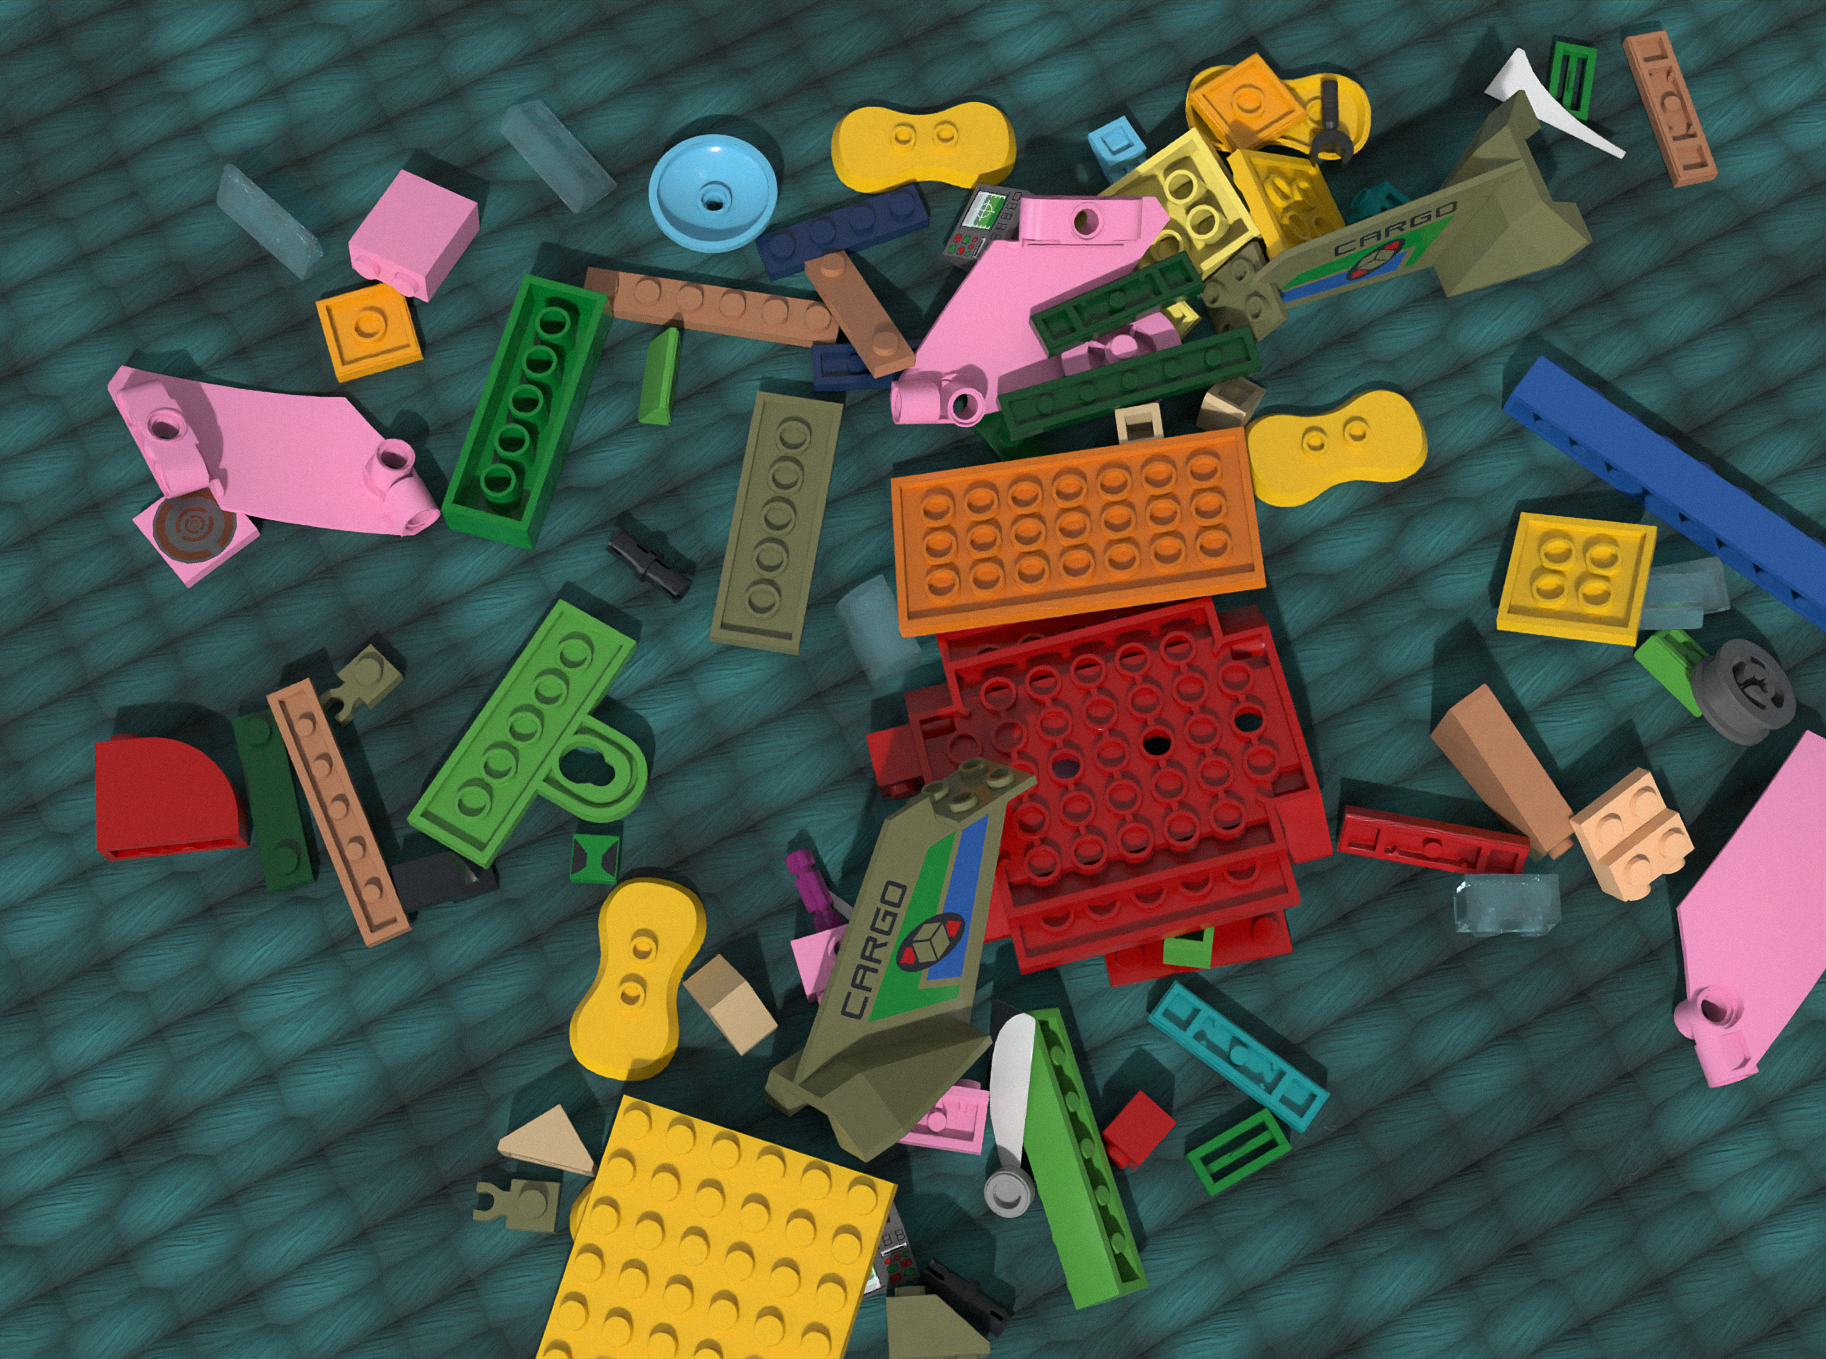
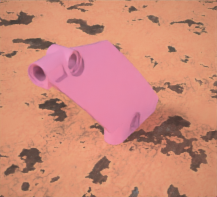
[890,195,1170,427]
[107,365,440,537]
[1674,730,1826,1088]

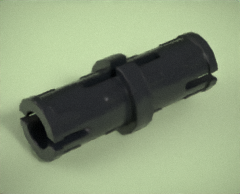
[606,528,693,604]
[917,1257,1015,1338]

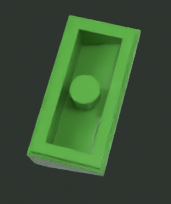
[638,327,682,426]
[1634,619,1710,717]

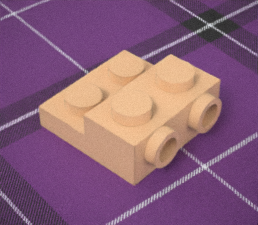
[1569,767,1695,902]

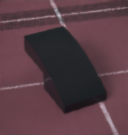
[391,850,499,914]

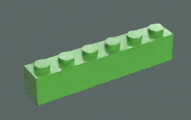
[988,1008,1149,1310]

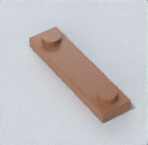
[1622,29,1718,188]
[804,250,915,379]

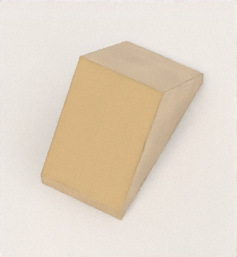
[1196,377,1266,431]
[683,954,778,1057]
[497,1104,599,1178]

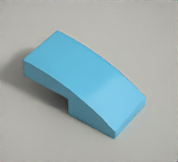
[1088,116,1147,185]

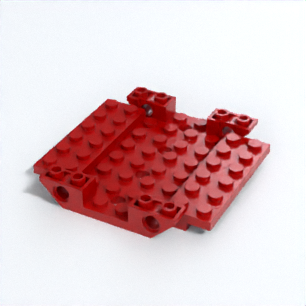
[904,596,1333,975]

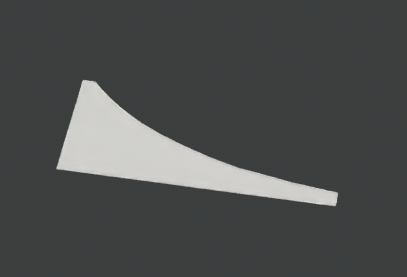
[1484,48,1626,159]

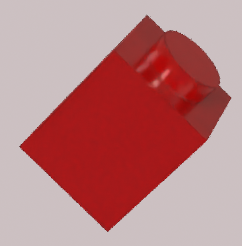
[866,724,925,800]
[1101,1090,1177,1172]

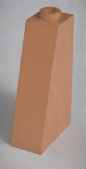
[1430,683,1576,863]

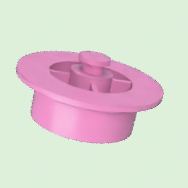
[1061,312,1182,405]

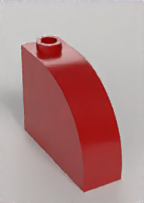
[95,734,249,861]

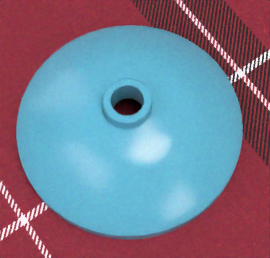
[649,134,778,253]

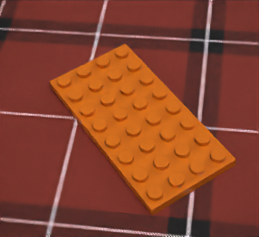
[891,426,1267,638]

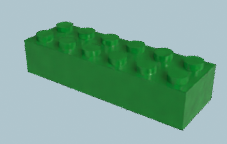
[441,273,613,551]

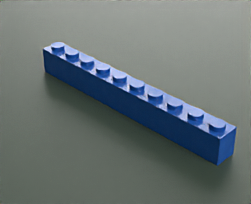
[1502,355,1826,633]

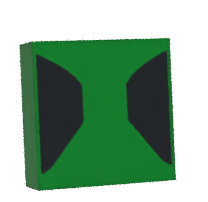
[569,834,621,885]

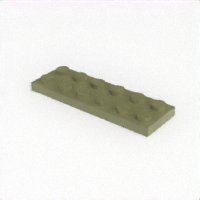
[710,391,844,656]

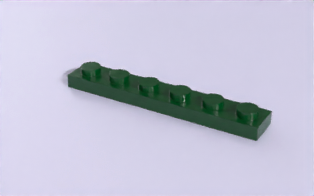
[996,326,1263,442]

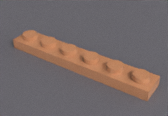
[584,267,840,348]
[266,678,413,948]

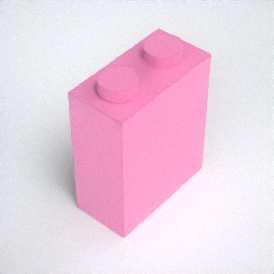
[348,170,480,303]

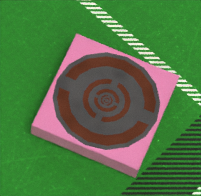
[132,487,261,589]

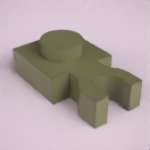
[319,644,404,728]
[473,1179,562,1234]

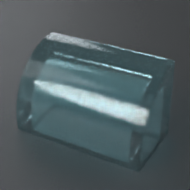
[834,574,922,687]

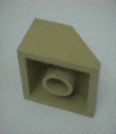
[885,1286,990,1359]

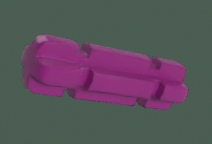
[785,849,844,933]

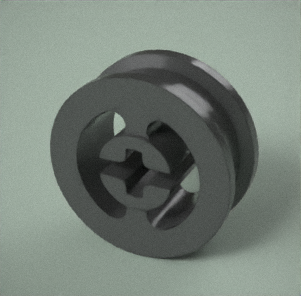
[1690,638,1796,746]

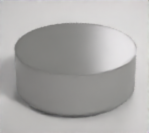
[984,1166,1035,1218]

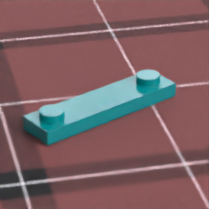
[1147,980,1330,1134]

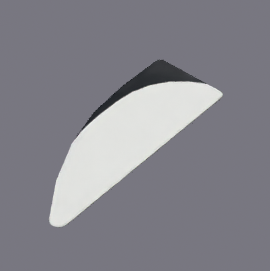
[987,999,1036,1168]

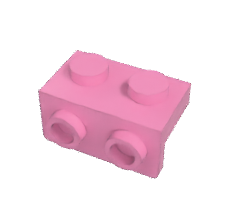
[896,1079,990,1155]

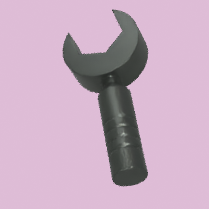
[1309,80,1354,173]

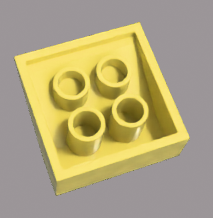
[1097,127,1266,282]

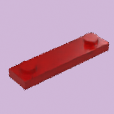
[1336,805,1530,884]
[1103,909,1293,988]

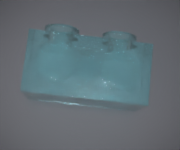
[1453,874,1562,937]

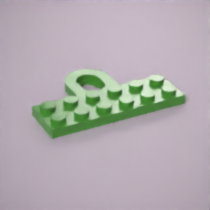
[407,599,648,870]

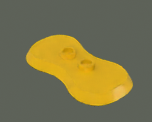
[1186,65,1371,160]
[831,102,1017,194]
[1244,389,1428,507]
[569,877,707,1081]

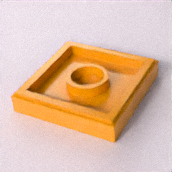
[1188,52,1308,154]
[316,283,424,383]

